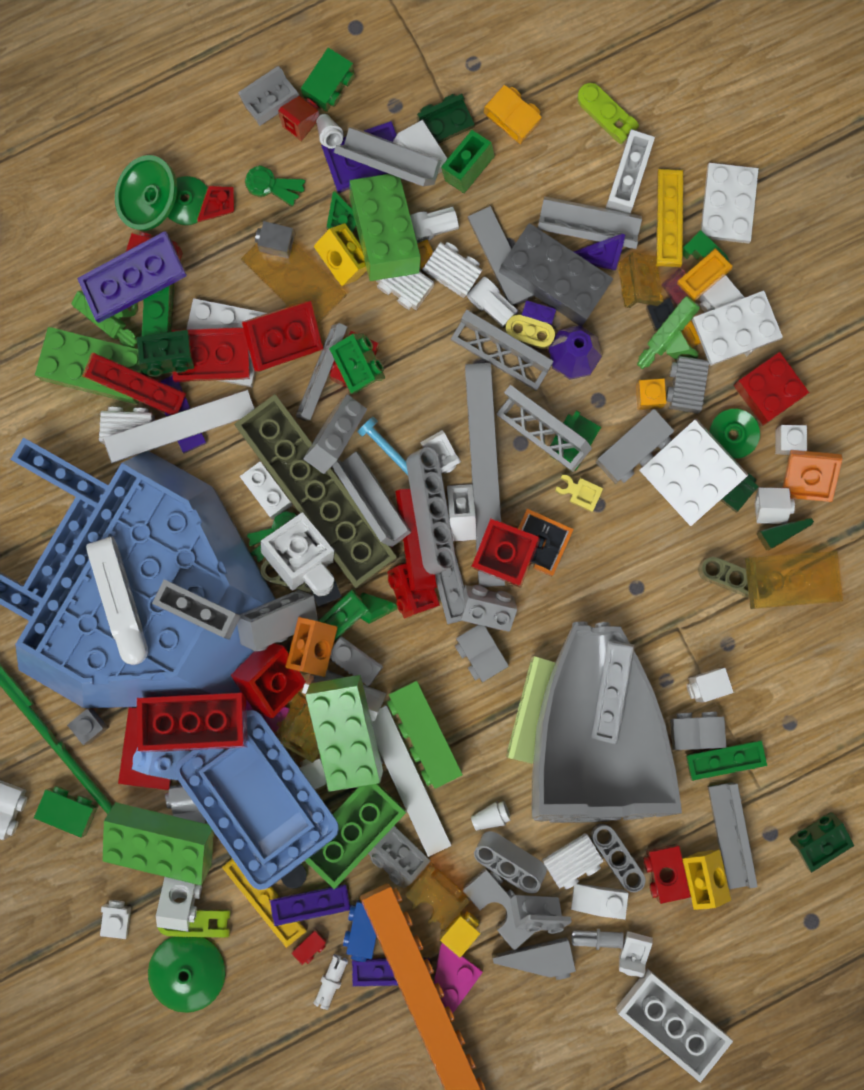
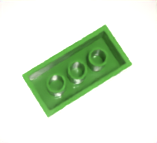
[349,174,420,281]
[35,327,144,405]
[306,675,383,791]
[387,681,463,789]
[305,783,407,889]
[102,802,214,885]

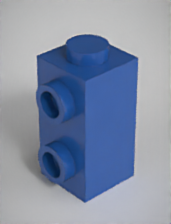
[343,899,376,962]

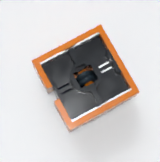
[518,509,574,577]

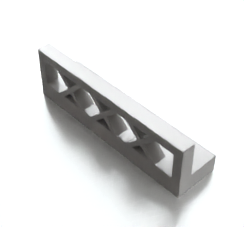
[334,127,442,186]
[538,196,642,249]
[451,310,553,391]
[496,385,592,472]
[332,452,411,548]
[707,782,758,889]

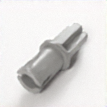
[571,929,623,950]

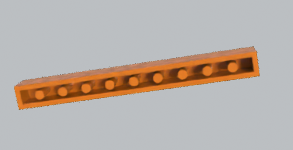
[359,883,486,1090]

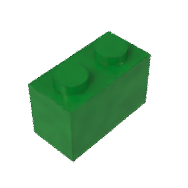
[301,47,355,112]
[441,130,495,194]
[34,786,98,838]

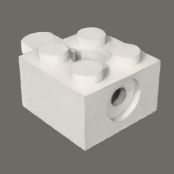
[261,512,334,596]

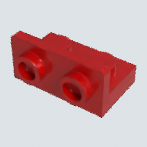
[387,563,440,619]

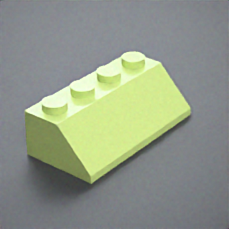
[506,656,555,764]

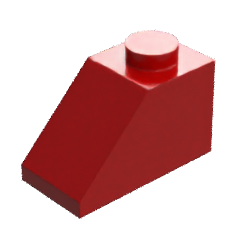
[278,96,319,142]

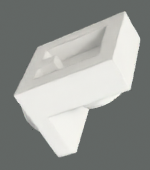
[100,900,131,939]

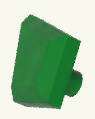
[326,192,356,233]
[360,592,398,624]

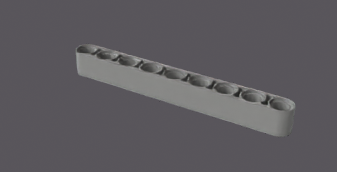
[465,363,505,587]

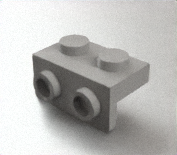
[238,66,299,126]
[461,585,517,631]

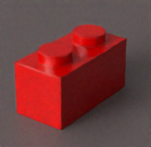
[291,929,327,965]

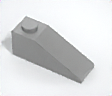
[492,937,576,980]

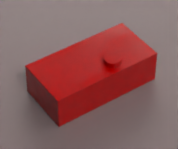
[137,693,248,753]

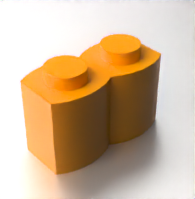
[484,85,542,144]

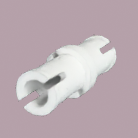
[314,954,349,1010]

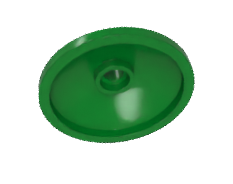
[115,155,177,231]
[148,936,226,1013]

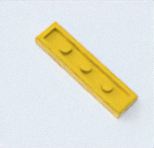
[656,169,683,267]
[222,858,307,948]

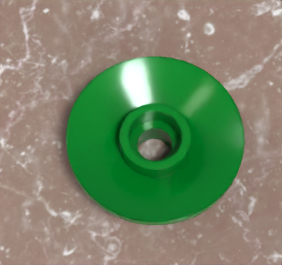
[168,176,208,226]
[709,409,760,459]

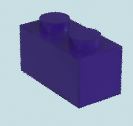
[522,301,556,325]

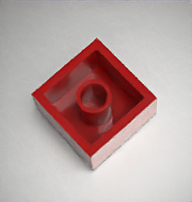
[734,352,810,426]
[471,518,540,588]
[231,643,306,719]

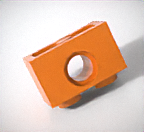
[286,617,337,677]

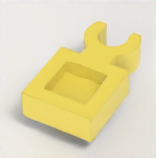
[555,475,603,512]

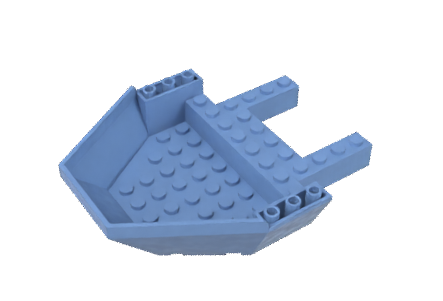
[0,437,276,708]

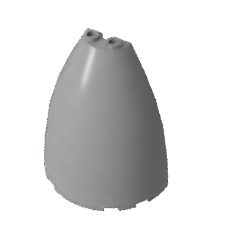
[532,622,682,823]

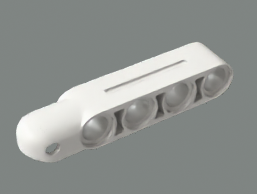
[86,536,148,665]

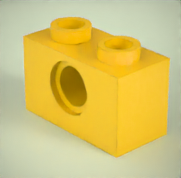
[313,223,367,286]
[683,849,731,910]
[440,910,481,958]

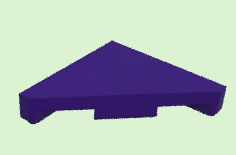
[574,234,625,270]

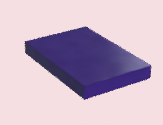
[321,121,397,193]

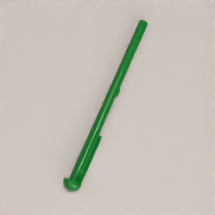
[0,663,113,815]

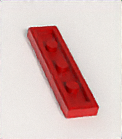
[82,353,186,415]
[395,489,437,591]

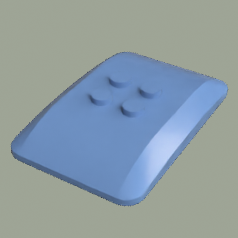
[175,710,339,890]

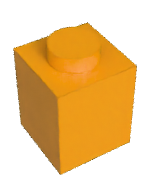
[636,379,666,410]

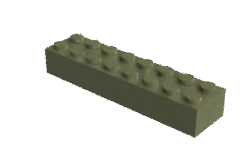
[234,394,397,589]

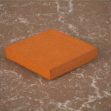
[782,450,843,502]

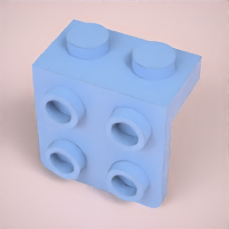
[132,747,192,780]

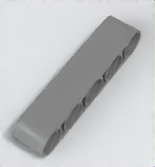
[406,447,456,574]

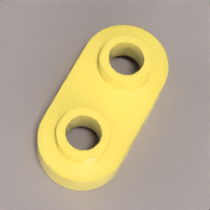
[505,315,555,349]

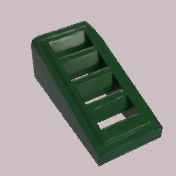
[757,518,814,551]

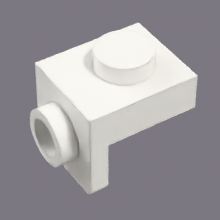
[420,430,461,473]
[619,931,652,977]

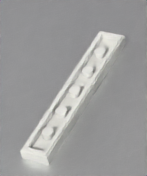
[103,390,254,463]
[371,706,451,857]

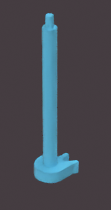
[357,417,428,488]

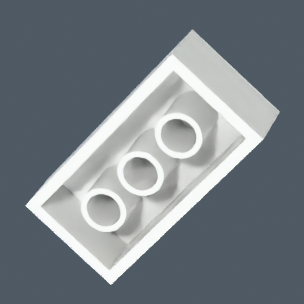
[615,968,733,1083]

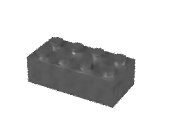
[498,223,614,326]

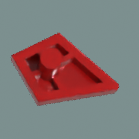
[197,186,234,223]

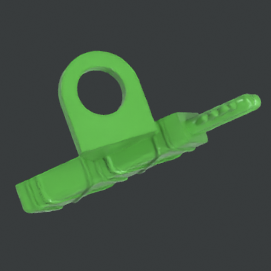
[71,291,137,348]
[637,296,700,369]

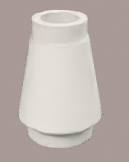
[316,114,344,148]
[471,801,511,831]

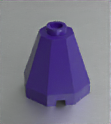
[548,325,602,380]

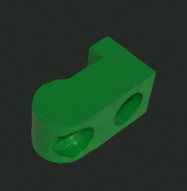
[682,230,729,262]

